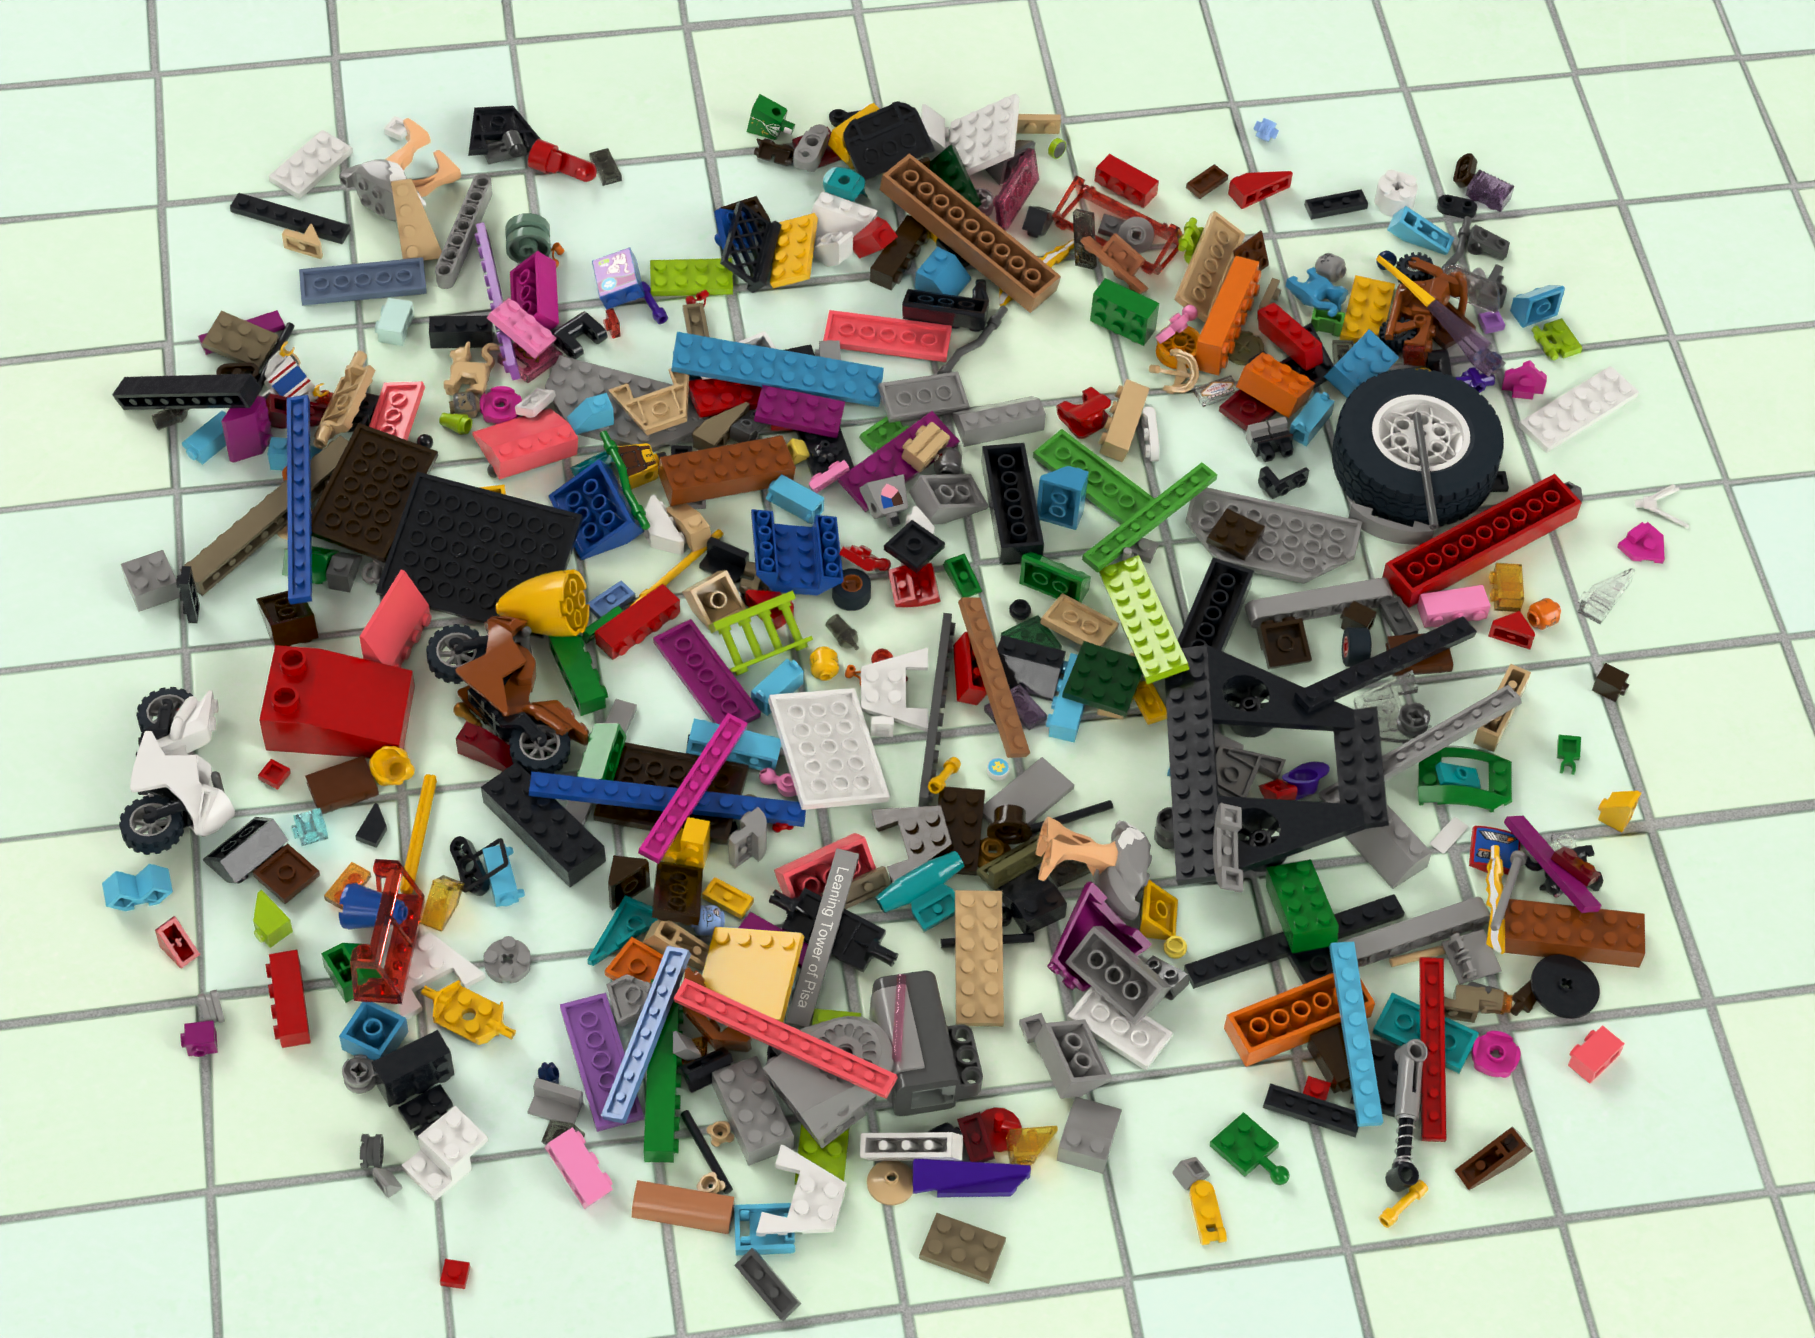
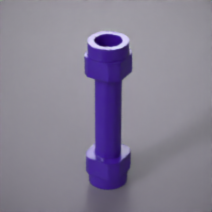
[641,281,668,324]

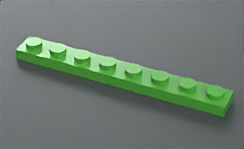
[1082,462,1218,573]

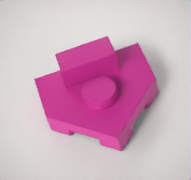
[1501,360,1547,400]
[1617,522,1665,564]

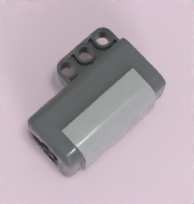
[869,970,983,1116]

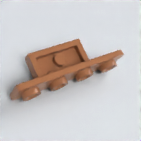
[1080,234,1149,294]

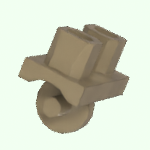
[739,561,771,594]

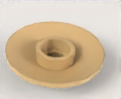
[867,1161,913,1205]

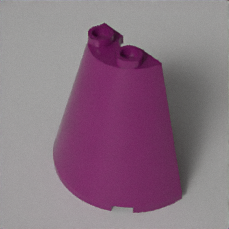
[1047,882,1152,992]

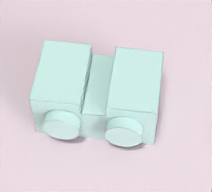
[375,297,414,346]

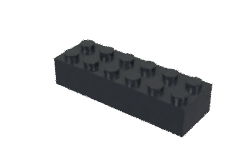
[981,443,1044,564]
[1178,557,1254,652]
[481,762,606,887]

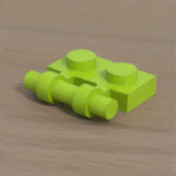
[1178,217,1204,265]
[1531,318,1583,361]

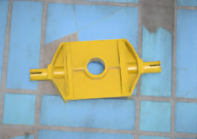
[421,980,516,1045]

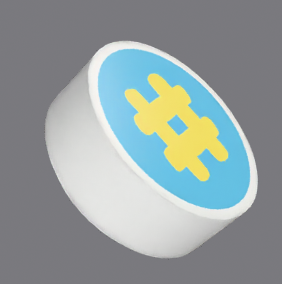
[987,757,1010,781]

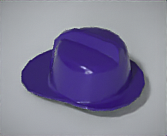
[1282,761,1330,800]

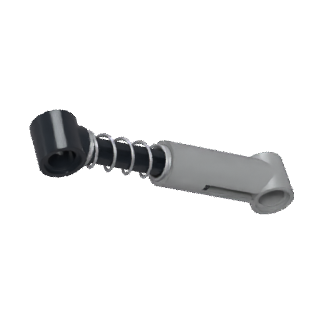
[1385,1039,1428,1192]

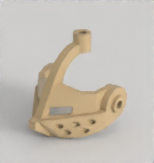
[1149,348,1200,394]

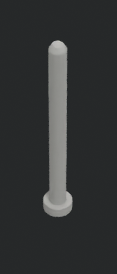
[1490,851,1527,931]

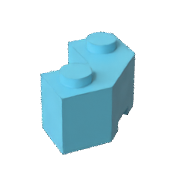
[102,864,173,911]

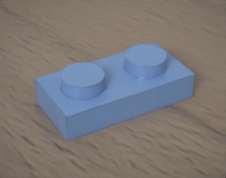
[587,580,636,619]

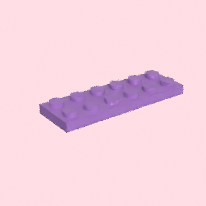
[560,993,644,1132]

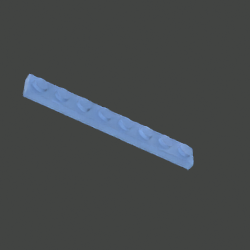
[601,946,691,1124]

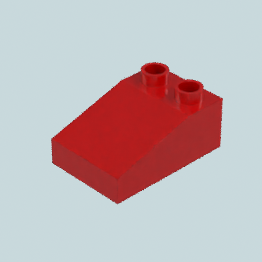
[259,645,415,758]

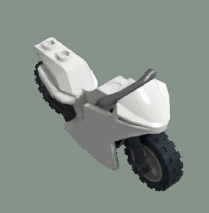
[119,687,235,855]

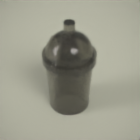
[151,409,190,431]
[825,614,859,650]

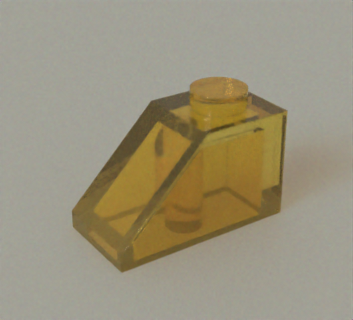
[420,875,464,932]
[1006,1126,1058,1166]

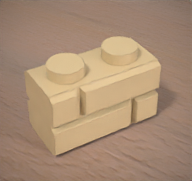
[901,422,950,472]

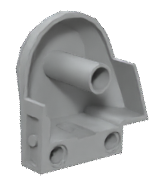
[763,1016,894,1148]

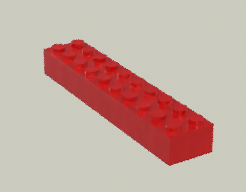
[1382,474,1582,608]

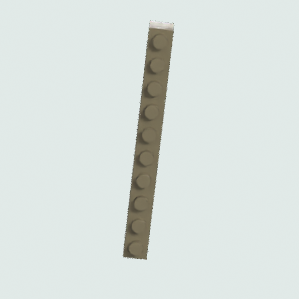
[180,435,349,596]

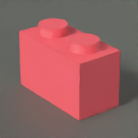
[1568,1025,1625,1084]

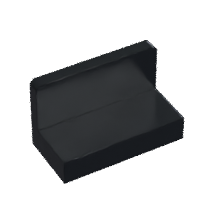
[699,537,749,584]
[680,1047,734,1093]

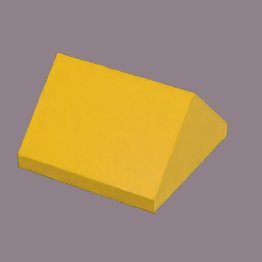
[1139,880,1178,940]

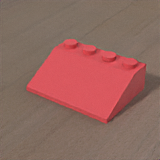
[472,408,578,480]
[359,570,432,668]

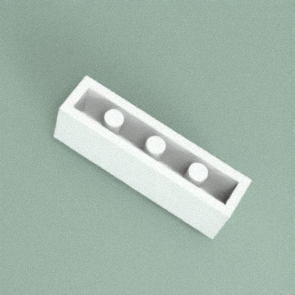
[860,1132,963,1161]

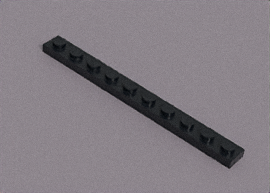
[1294,616,1477,713]
[1184,894,1405,989]

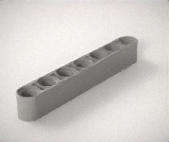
[435,174,492,289]
[1244,578,1394,628]
[1344,897,1490,968]

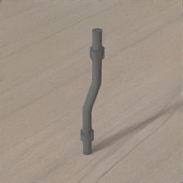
[1441,216,1472,275]
[937,305,1008,374]

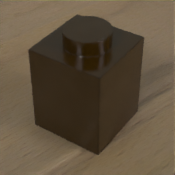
[1340,600,1377,631]
[1592,663,1630,702]

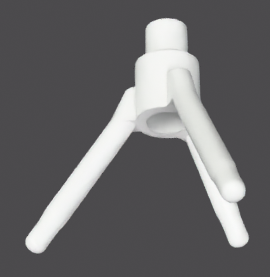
[1634,484,1690,528]

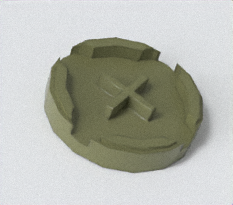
[1228,330,1264,366]

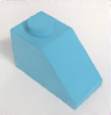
[567,393,614,435]

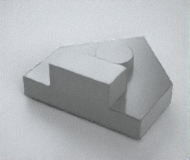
[606,974,652,1027]

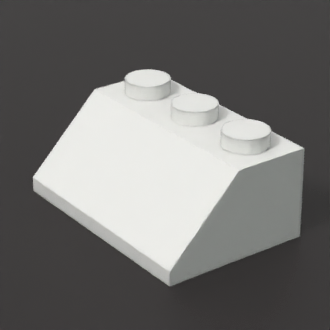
[811,191,878,252]

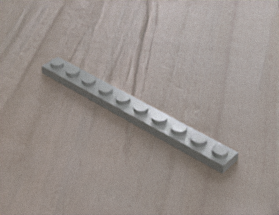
[1318,685,1522,803]

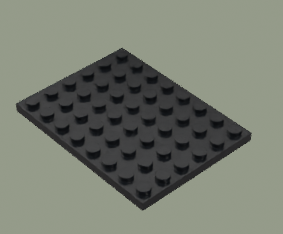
[376,471,584,639]

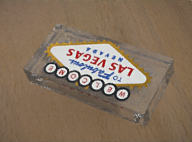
[1193,375,1239,407]

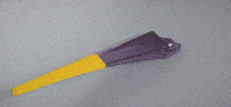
[1376,255,1506,377]

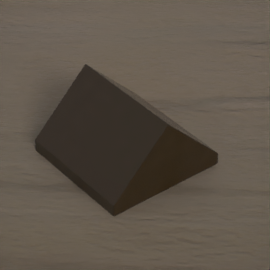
[608,855,650,911]

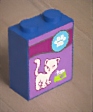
[592,247,645,310]

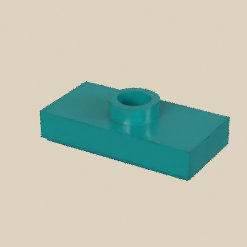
[1435,762,1481,789]

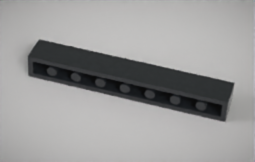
[112,374,262,410]

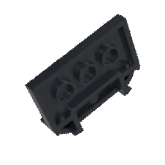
[842,101,935,181]

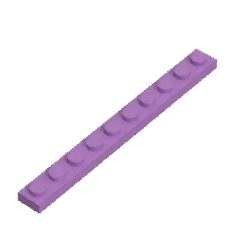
[474,222,521,380]

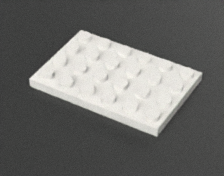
[768,688,890,810]

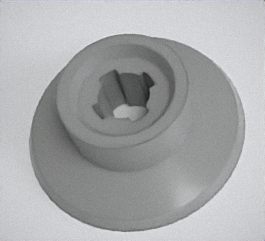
[1118,217,1155,253]

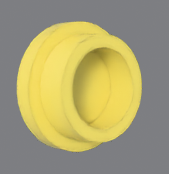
[1163,936,1187,959]

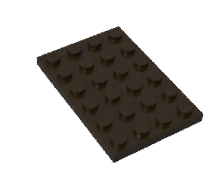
[311,423,438,562]
[593,742,749,845]

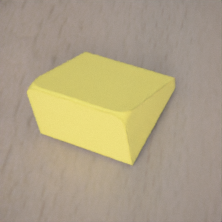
[787,438,810,465]

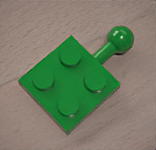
[1210,1112,1290,1185]

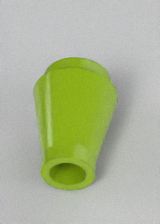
[439,413,472,435]

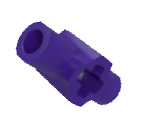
[1456,367,1495,393]

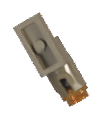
[1444,981,1513,1023]

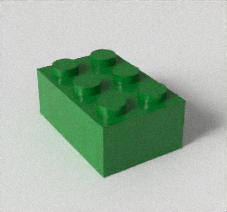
[1090,278,1159,346]

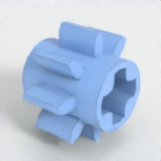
[1253,118,1279,142]

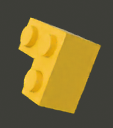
[661,817,711,869]

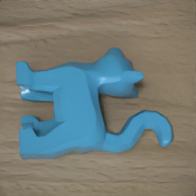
[1285,267,1348,317]

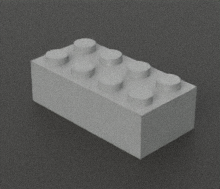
[712,1055,794,1166]

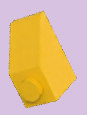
[1598,791,1641,833]

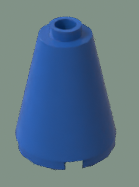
[339,883,408,930]

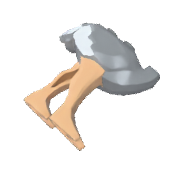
[339,118,461,222]
[1036,816,1152,920]

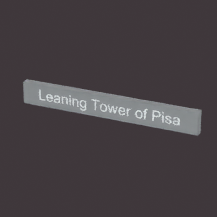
[786,848,859,1028]

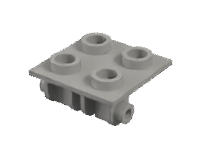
[1441,929,1502,985]

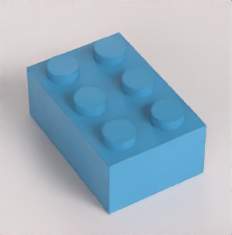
[1324,329,1400,398]

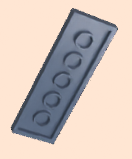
[299,257,427,306]

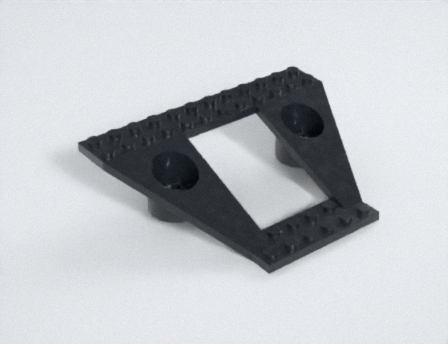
[1165,645,1389,886]

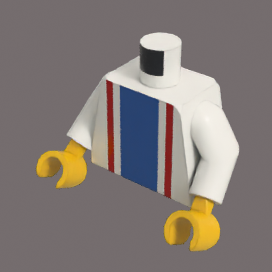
[261,341,329,402]

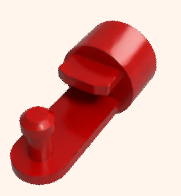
[528,139,597,182]

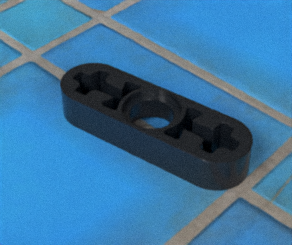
[450,836,490,896]

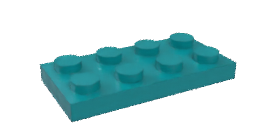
[1372,992,1479,1074]

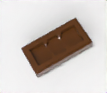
[1186,164,1229,199]

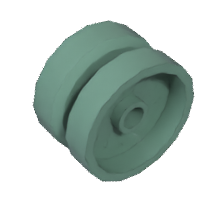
[505,213,551,263]

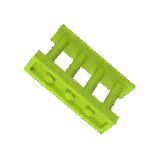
[708,590,813,676]

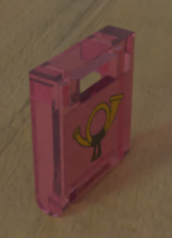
[497,343,563,383]

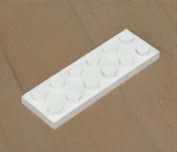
[1518,366,1639,453]

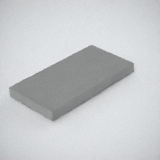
[878,371,970,423]
[983,757,1075,825]

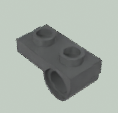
[485,130,527,165]
[1467,224,1510,261]
[730,409,769,443]
[1145,956,1189,1000]

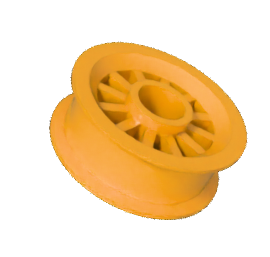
[1156,326,1200,369]

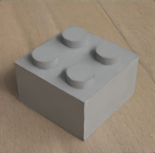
[121,550,180,612]

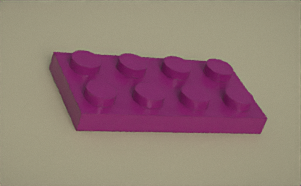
[754,385,845,438]

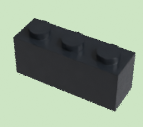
[429,315,494,349]

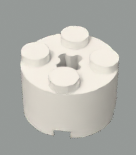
[1374,169,1418,217]

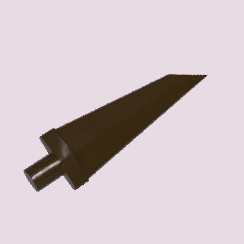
[1510,980,1537,1016]

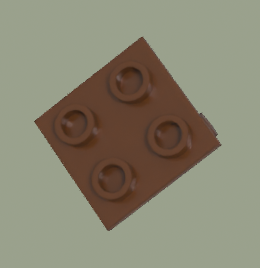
[1233,230,1269,271]

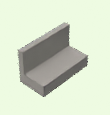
[527,1078,583,1127]

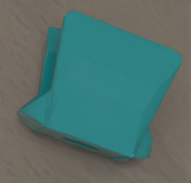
[823,167,868,202]

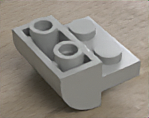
[729,807,767,869]

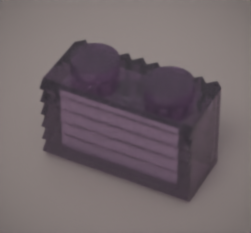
[1465,170,1514,212]

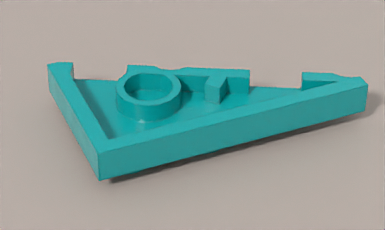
[587,895,658,966]

